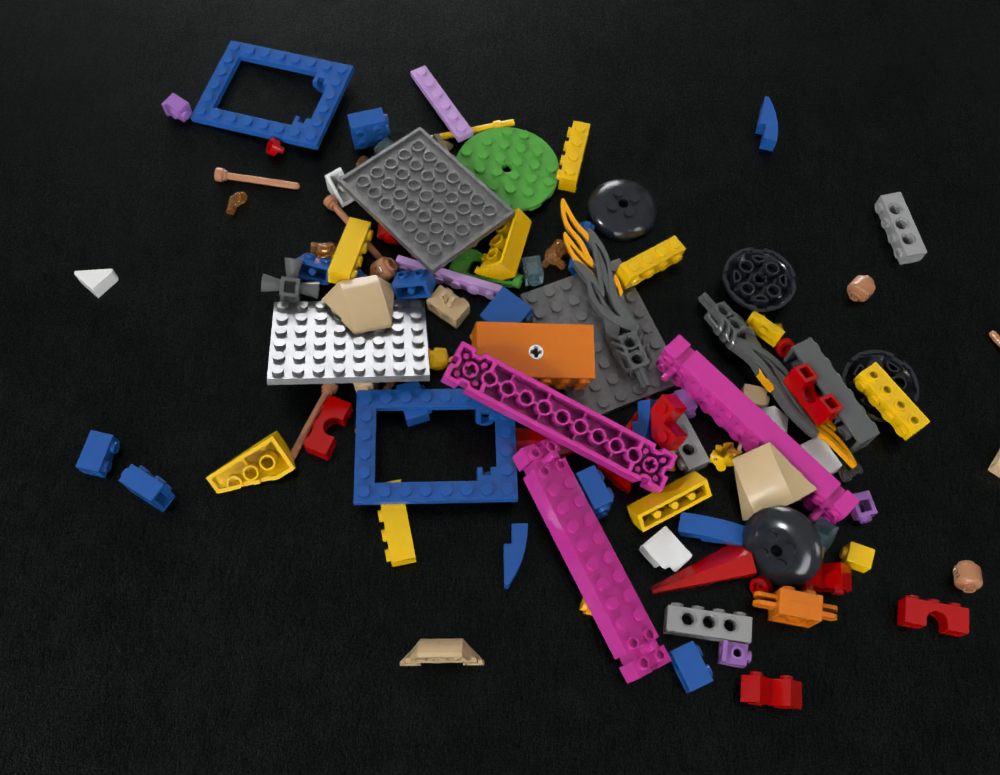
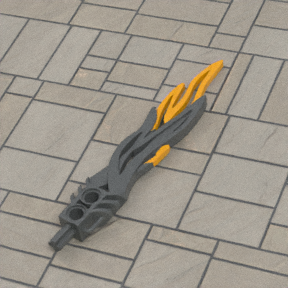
[560,198,653,389]
[698,292,857,469]

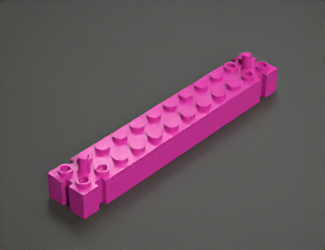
[655,334,860,527]
[440,341,678,493]
[512,438,672,684]

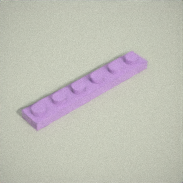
[410,65,474,143]
[396,255,502,300]

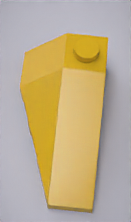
[206,431,296,494]

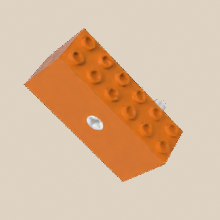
[472,321,596,390]

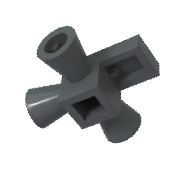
[261,257,320,302]

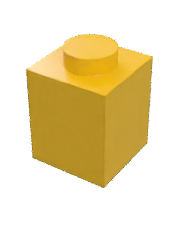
[839,541,875,573]

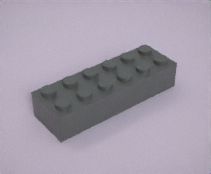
[781,337,880,454]

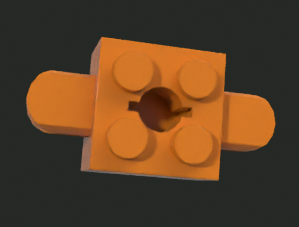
[753,586,838,628]

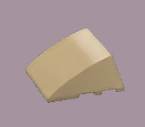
[322,275,394,334]
[733,442,817,521]
[400,638,484,666]

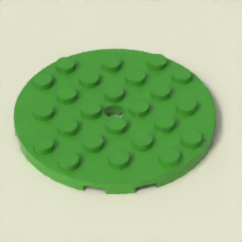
[456,127,559,211]

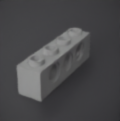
[875,192,927,265]
[656,393,710,475]
[663,603,753,645]

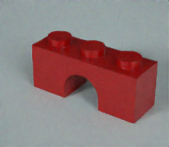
[782,363,844,427]
[304,395,353,461]
[897,595,969,637]

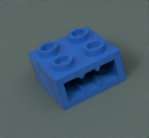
[347,107,391,150]
[480,287,534,323]
[118,464,175,512]
[575,465,614,519]

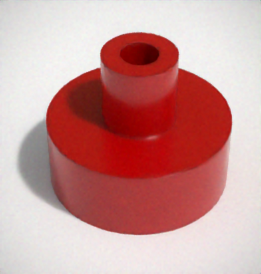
[266,137,284,156]
[775,338,795,358]
[750,576,773,594]

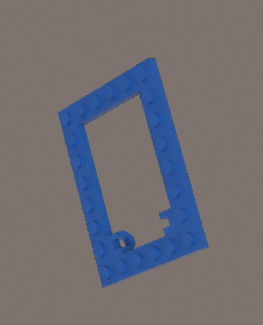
[190,40,354,150]
[353,389,518,505]

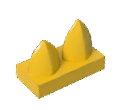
[746,311,785,348]

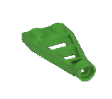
[448,248,523,289]

